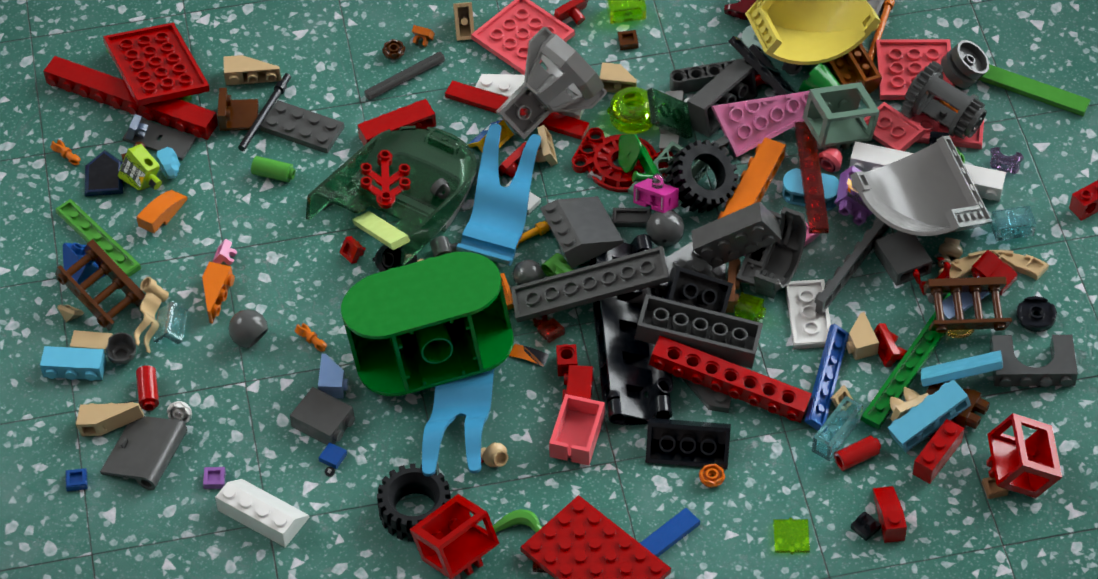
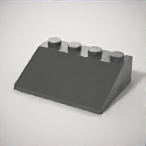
[540,196,624,269]

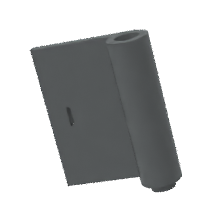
[100,416,188,490]

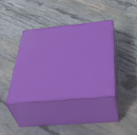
[203,467,226,489]

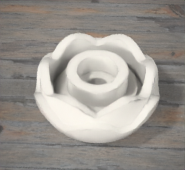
[167,401,192,424]

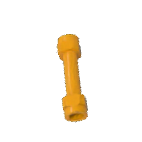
[516,221,549,248]

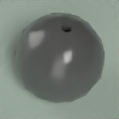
[646,210,684,247]
[228,309,268,348]

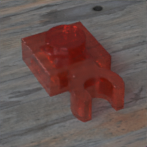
[533,315,565,343]

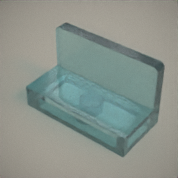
[153,301,188,344]

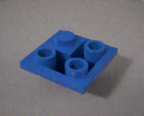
[63,243,106,285]

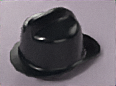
[372,245,417,272]

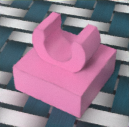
[212,239,237,265]

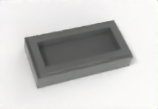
[612,208,651,228]

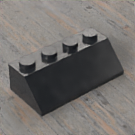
[645,418,731,469]

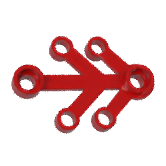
[360,150,411,209]

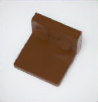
[217,88,259,131]

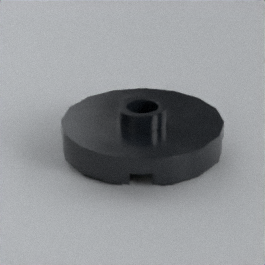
[1016,296,1057,332]

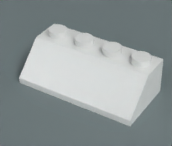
[215,479,310,548]

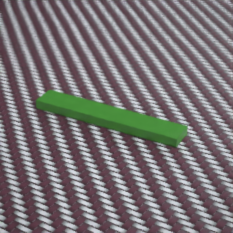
[978,65,1091,116]
[55,199,141,277]

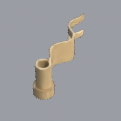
[134,277,169,354]

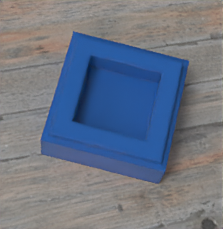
[319,442,347,469]
[66,468,88,491]

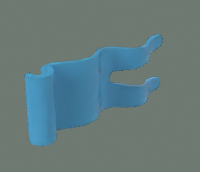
[456,124,541,266]
[422,368,495,477]

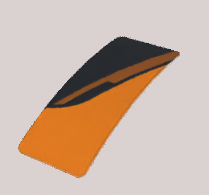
[509,344,549,367]

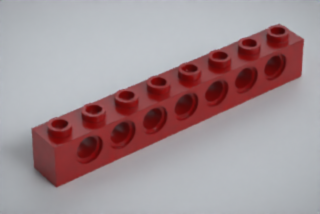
[649,336,812,423]

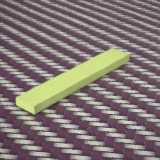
[352,211,410,250]

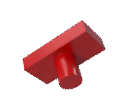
[554,0,588,25]

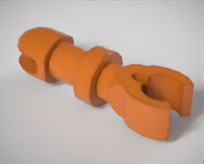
[50,140,81,166]
[294,323,327,352]

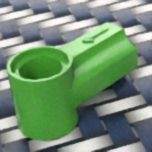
[541,253,574,277]

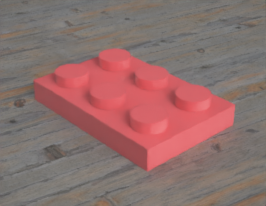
[864,102,926,151]

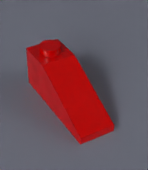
[872,486,907,543]

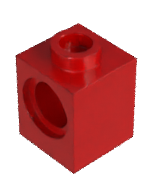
[556,344,578,377]

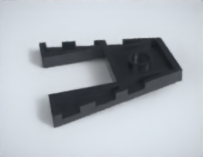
[728,36,796,96]

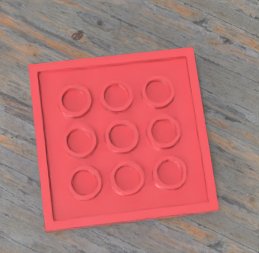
[471,0,575,75]
[876,39,955,100]

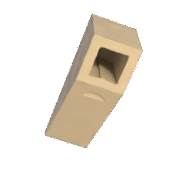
[224,55,281,85]
[76,402,144,436]

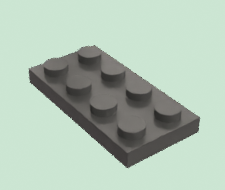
[260,100,345,154]

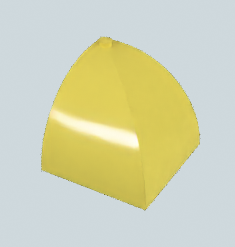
[745,0,881,65]

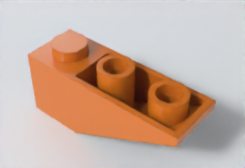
[202,261,235,323]

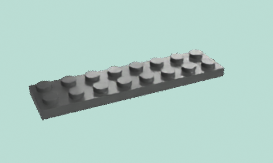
[511,246,670,323]

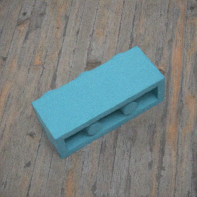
[40,346,106,381]

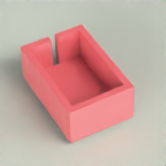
[549,394,605,465]

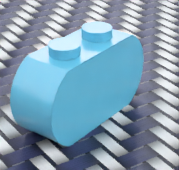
[782,168,839,211]

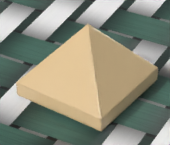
[57,305,84,323]
[831,385,854,414]

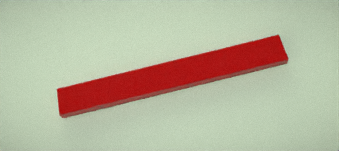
[445,80,590,140]

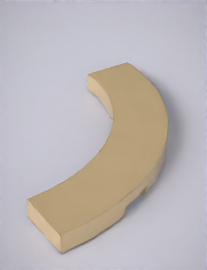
[938,250,1049,280]

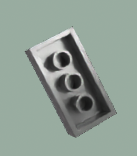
[687,59,758,137]
[691,201,782,268]

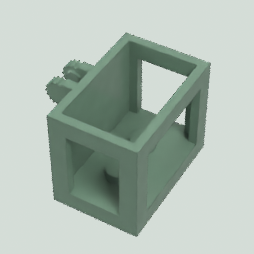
[802,82,880,150]

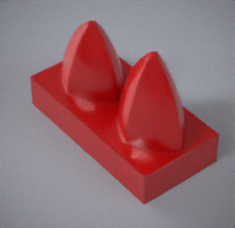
[498,141,527,178]
[874,323,907,367]

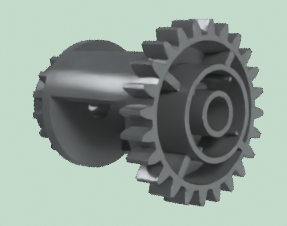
[901,61,987,139]

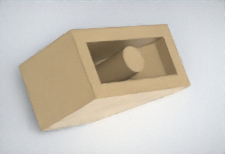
[453,2,474,41]
[599,62,637,95]
[846,312,879,360]

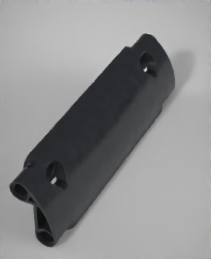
[589,234,673,425]

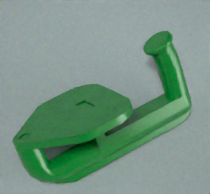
[618,134,662,182]

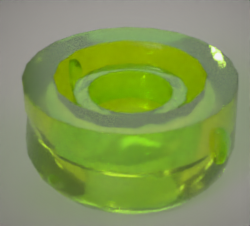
[607,87,658,134]

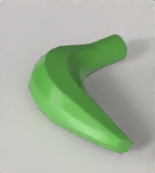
[493,509,542,533]

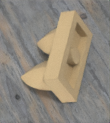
[535,125,558,166]
[890,387,929,422]

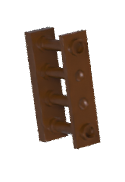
[55,239,146,331]
[923,277,1012,333]

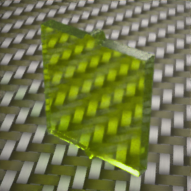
[773,518,810,555]

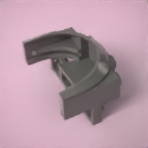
[736,206,806,299]

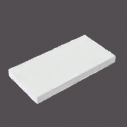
[785,279,831,349]

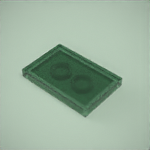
[647,88,693,139]

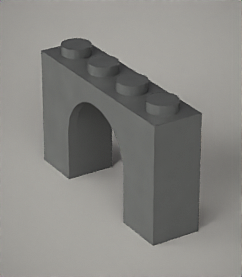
[990,335,1078,387]

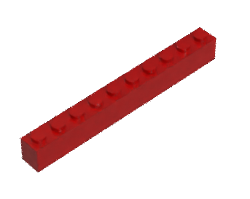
[43,56,218,140]

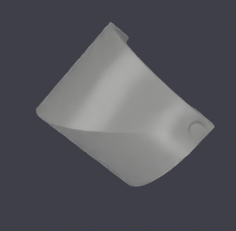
[850,136,993,236]

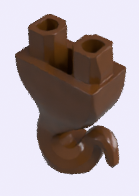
[926,381,990,429]

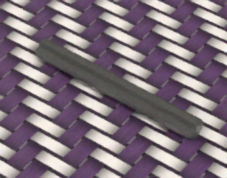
[364,52,445,100]

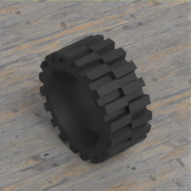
[665,140,739,213]
[377,464,451,542]

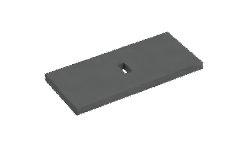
[123,118,197,160]

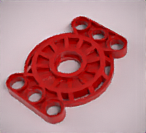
[572,127,673,192]

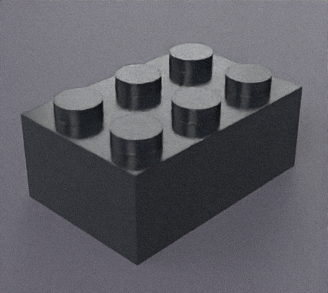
[663,266,733,314]

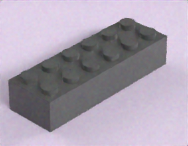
[635,294,763,369]

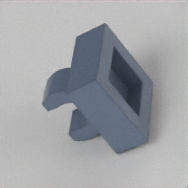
[125,114,148,141]

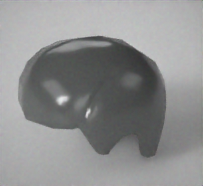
[512,260,545,285]
[106,332,136,364]

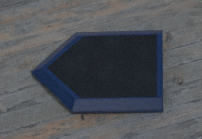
[85,150,123,196]

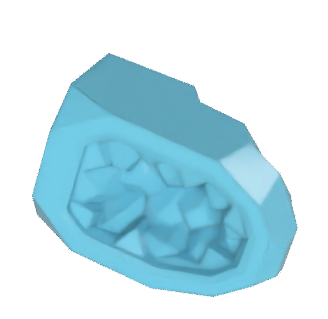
[155,147,181,179]

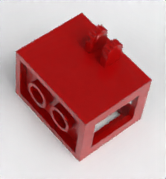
[986,413,1062,498]
[410,494,500,579]

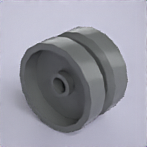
[941,40,990,89]

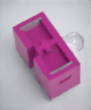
[633,173,679,213]

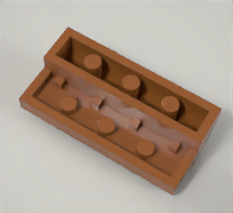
[826,43,882,94]

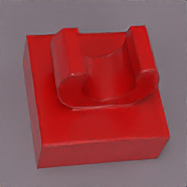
[339,236,366,264]

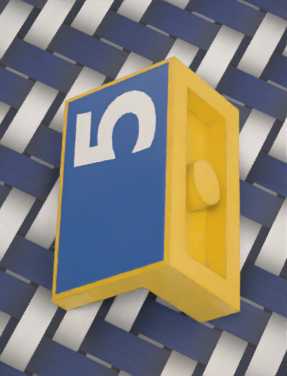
[468,120,514,152]

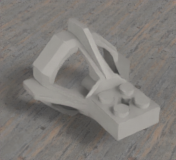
[495,27,607,139]

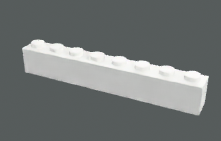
[849,141,1006,202]

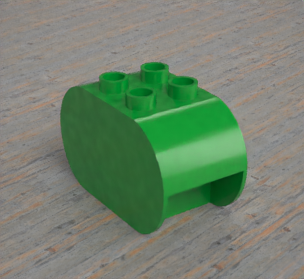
[341,252,514,396]

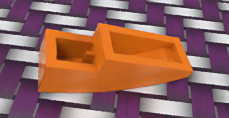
[136,190,188,233]

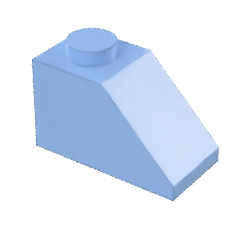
[318,353,348,399]

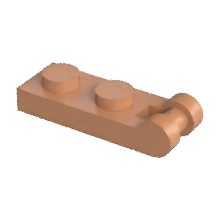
[726,258,741,313]

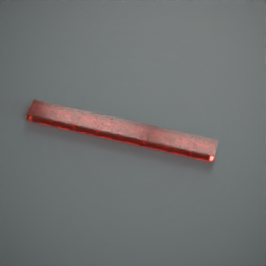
[794,122,829,233]

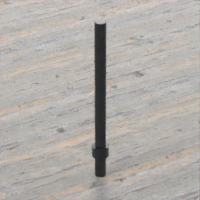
[238,73,291,151]

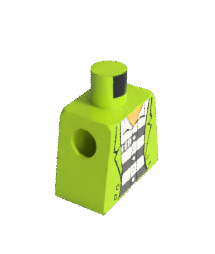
[118,144,162,191]

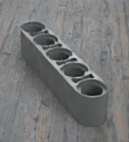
[670,58,759,93]

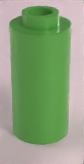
[251,156,296,183]

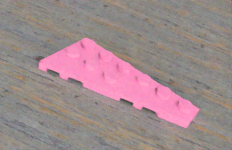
[711,91,809,157]

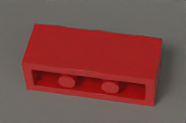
[912,419,964,484]

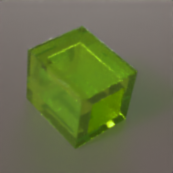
[735,293,766,322]

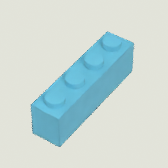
[888,379,971,453]

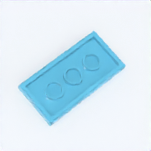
[921,350,1003,387]

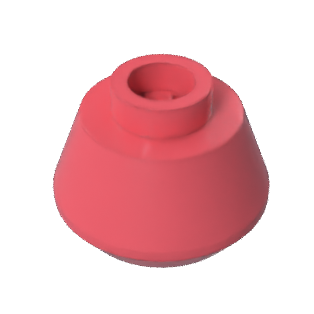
[818,148,843,172]

